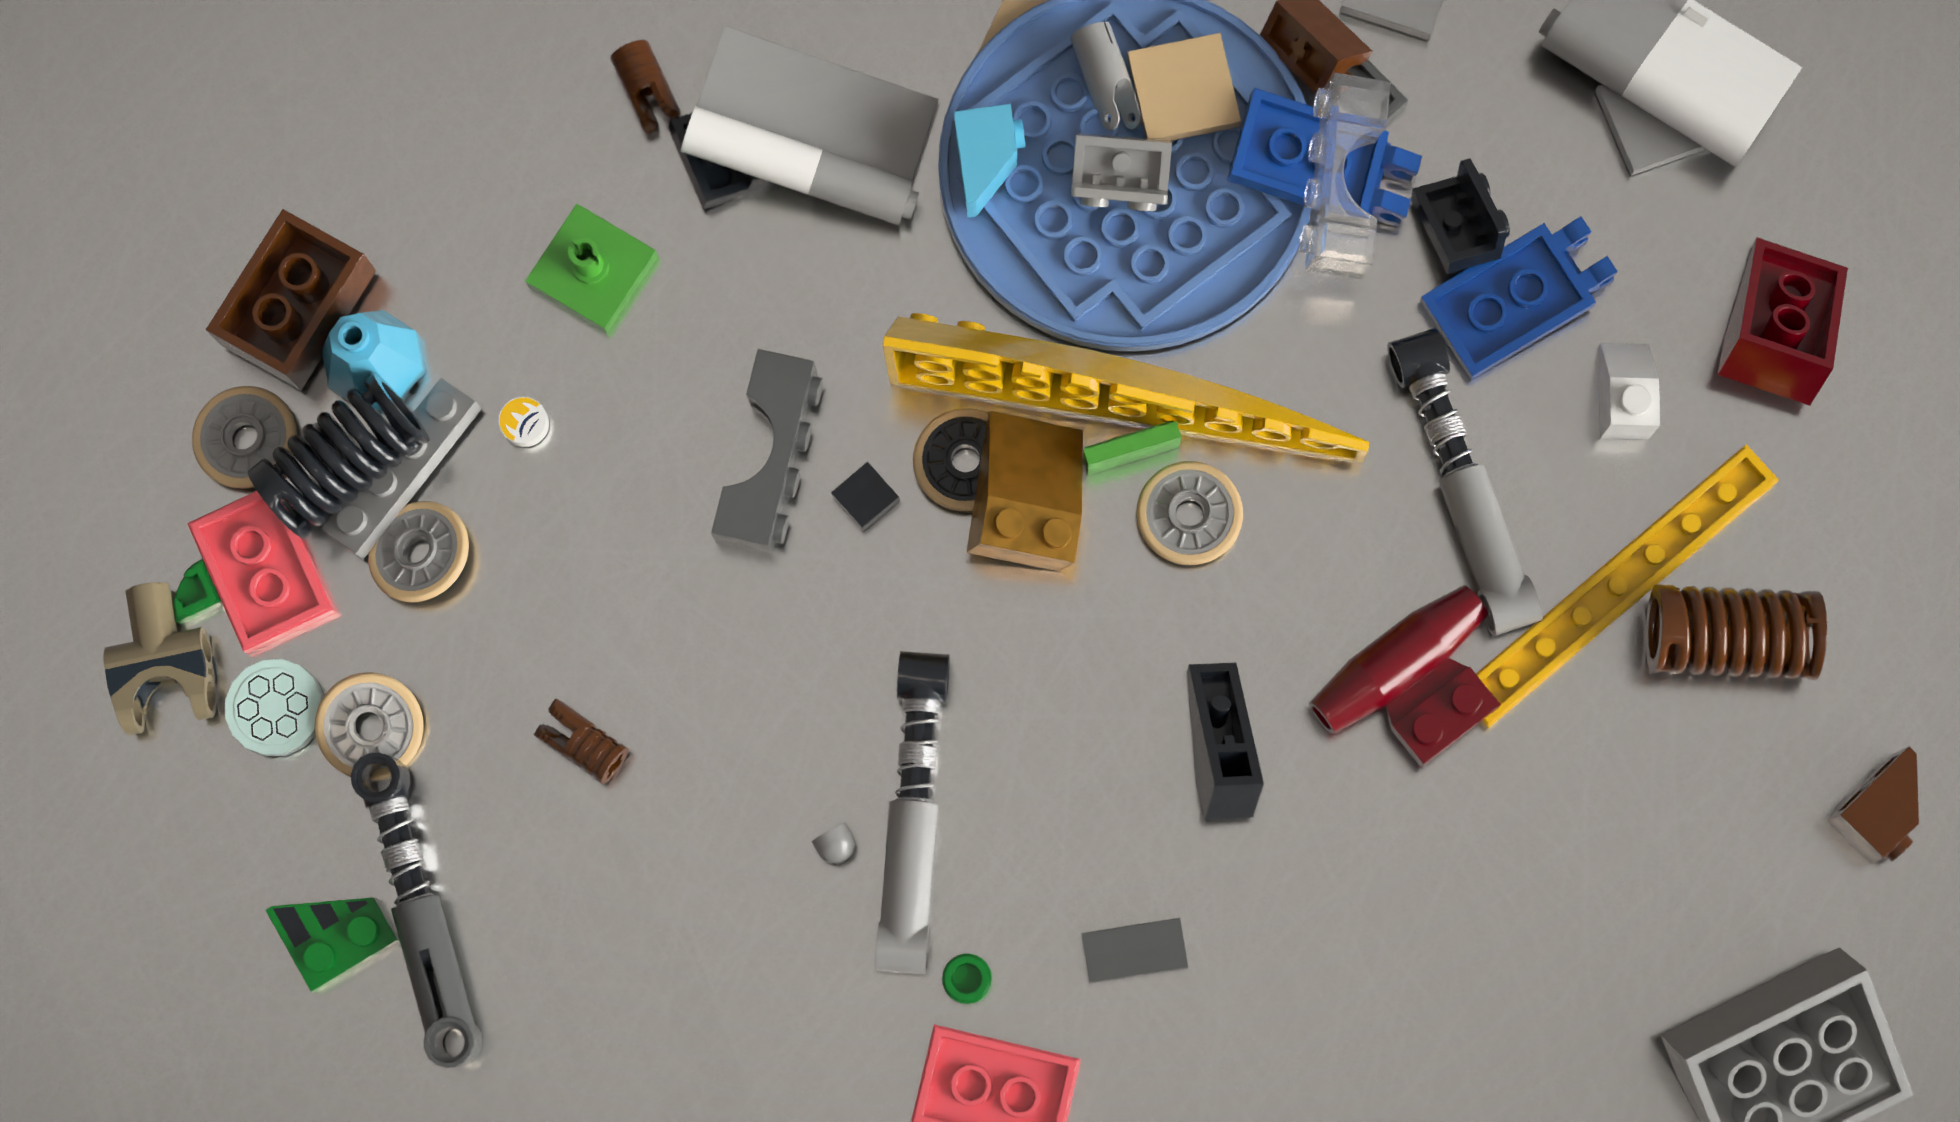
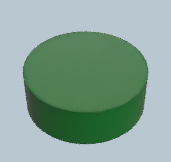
[942,953,992,1005]

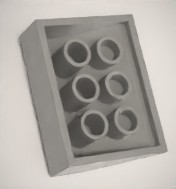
[1661,947,1913,1122]

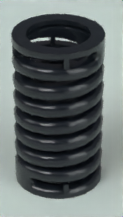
[248,372,430,539]

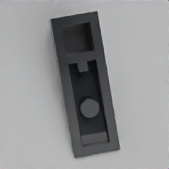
[1187,663,1264,820]

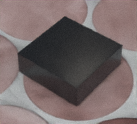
[831,461,900,531]

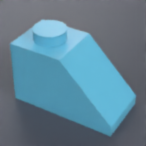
[954,104,1025,218]

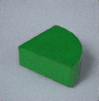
[173,559,223,625]

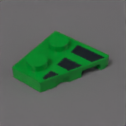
[265,897,400,993]

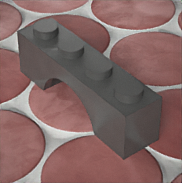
[711,349,823,555]

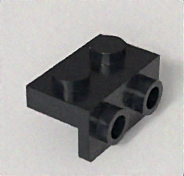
[1411,158,1510,274]

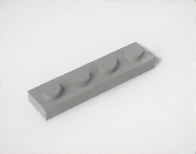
[322,378,482,560]

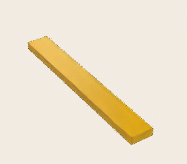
[1476,444,1779,730]

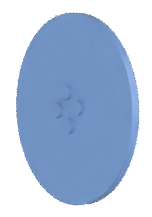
[938,0,1313,351]

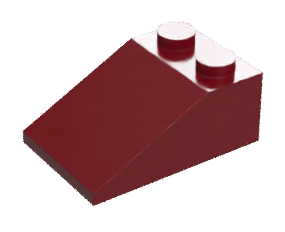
[1718,237,1848,406]

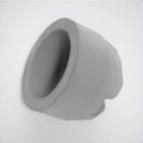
[811,822,855,864]

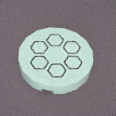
[225,659,324,757]

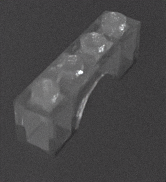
[1299,73,1391,279]

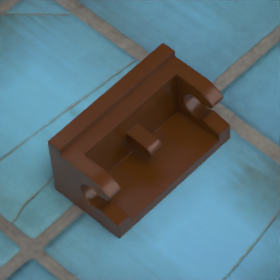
[1260,0,1372,97]

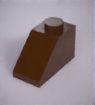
[1827,746,1919,863]

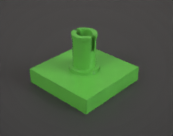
[525,203,658,333]

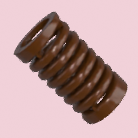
[1646,585,1827,680]

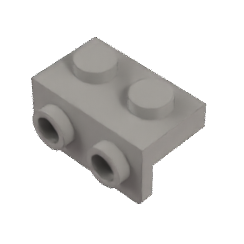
[1071,133,1172,211]

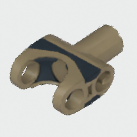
[103,582,217,735]

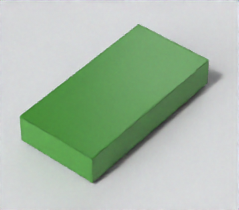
[1083,420,1181,476]

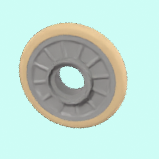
[192,386,297,488]
[1136,461,1243,565]
[368,501,469,602]
[315,672,424,780]

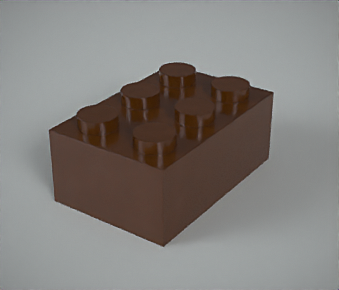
[205,209,376,390]

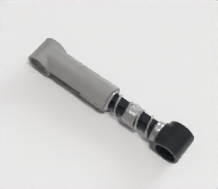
[1387,328,1542,636]
[875,651,950,975]

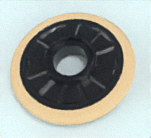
[913,408,988,512]

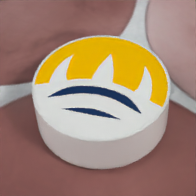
[499,397,549,447]

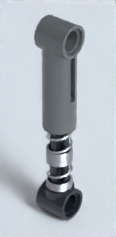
[351,752,483,1068]

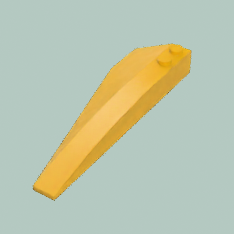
[882,313,1369,463]

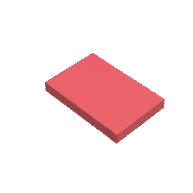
[187,491,336,654]
[911,1024,1080,1122]

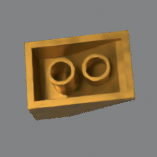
[966,411,1083,571]

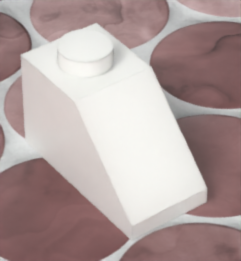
[1599,343,1660,440]

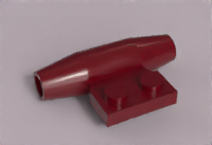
[1309,585,1501,768]

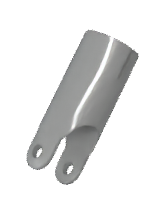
[1070,22,1142,130]

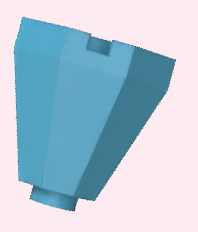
[322,310,426,410]

